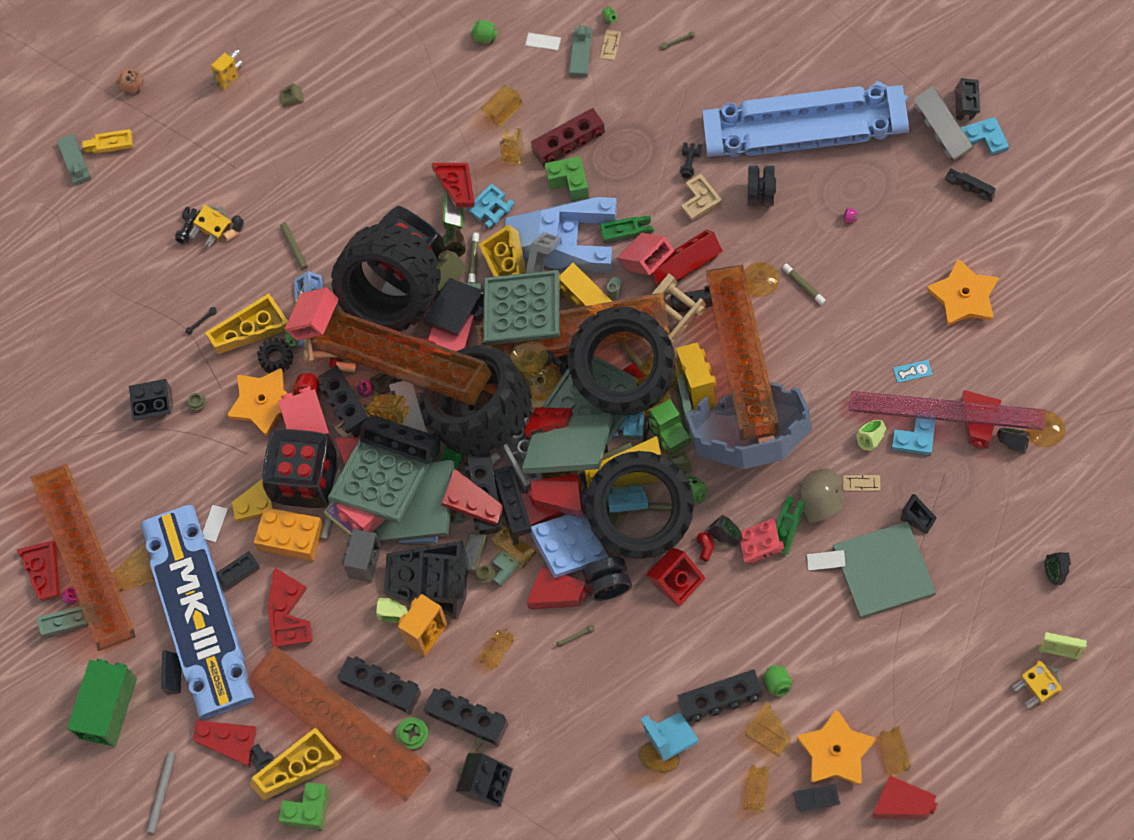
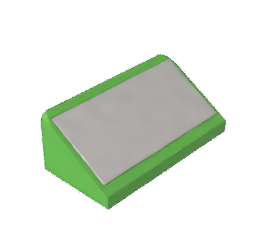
[443,191,463,229]

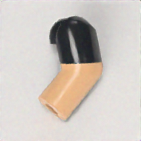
[223,215,244,241]

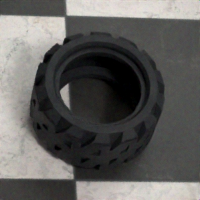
[331,224,441,332]
[568,306,676,416]
[420,345,532,455]
[585,451,694,559]

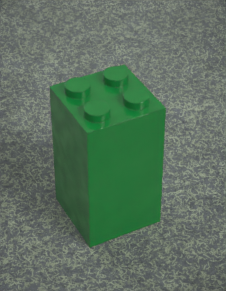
[67,659,137,747]

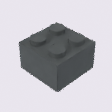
[342,529,382,583]

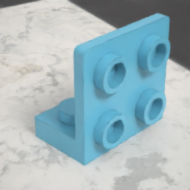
[641,712,699,761]

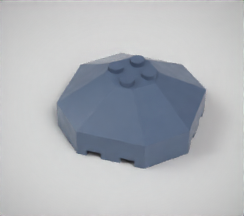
[686,382,812,469]

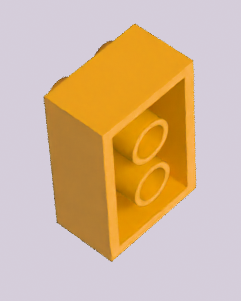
[254,507,323,562]
[398,594,448,657]

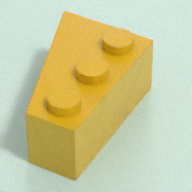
[560,263,613,318]
[676,342,717,409]

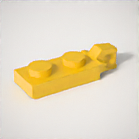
[82,129,133,153]

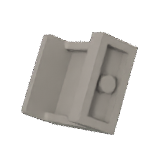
[526,232,561,273]

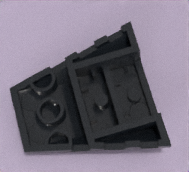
[384,540,468,620]

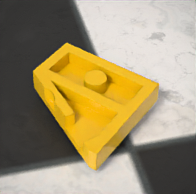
[232,479,273,522]

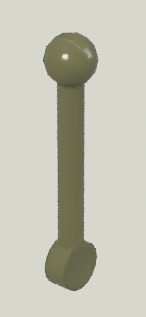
[660,31,695,50]
[556,625,595,647]
[458,738,482,776]

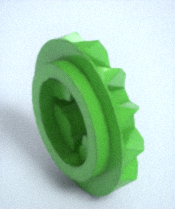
[396,717,428,750]

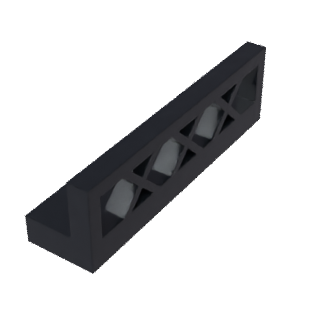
[493,466,532,546]

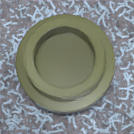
[187,393,206,411]
[476,565,495,584]

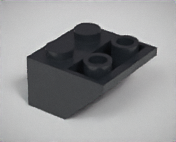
[129,379,173,421]
[455,753,513,807]

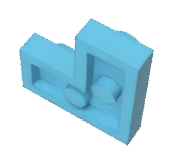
[961,117,1009,156]
[892,415,936,456]

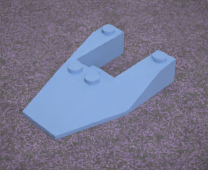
[505,197,617,274]

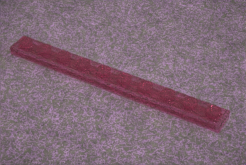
[848,391,1047,431]

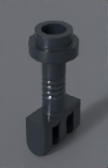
[680,142,702,179]
[175,206,201,244]
[539,350,568,375]

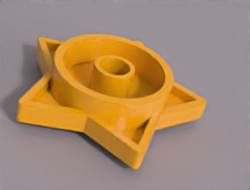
[927,259,999,326]
[227,368,288,436]
[797,710,876,786]

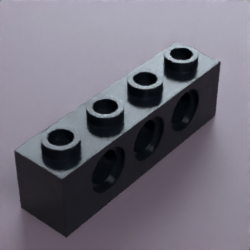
[318,365,369,438]
[360,414,441,464]
[464,453,503,535]
[337,656,422,715]
[677,669,763,723]
[423,688,509,746]

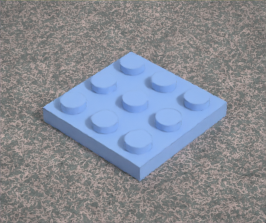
[530,514,608,578]

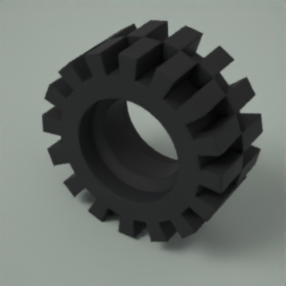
[257,338,293,374]

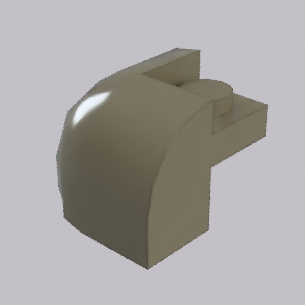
[799,469,846,523]

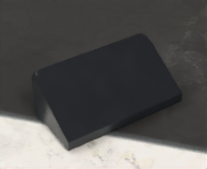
[161,650,182,694]

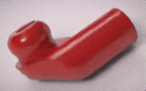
[697,532,715,562]

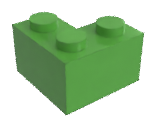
[545,156,589,202]
[649,399,690,455]
[279,782,330,831]

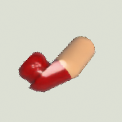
[329,357,355,373]

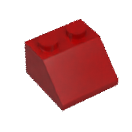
[646,547,706,607]

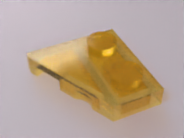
[113,543,155,592]
[745,701,791,757]

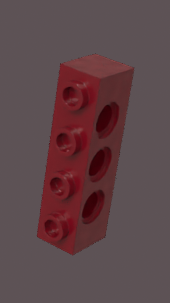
[531,108,605,166]

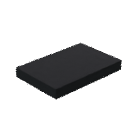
[424,278,483,337]

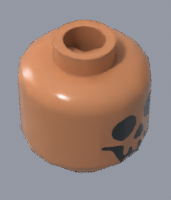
[116,69,144,94]

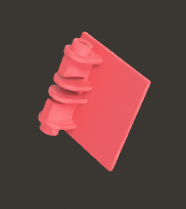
[740,518,784,564]

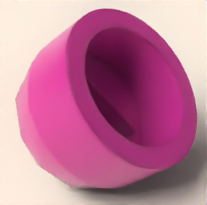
[843,208,858,223]
[358,380,373,397]
[62,587,79,605]

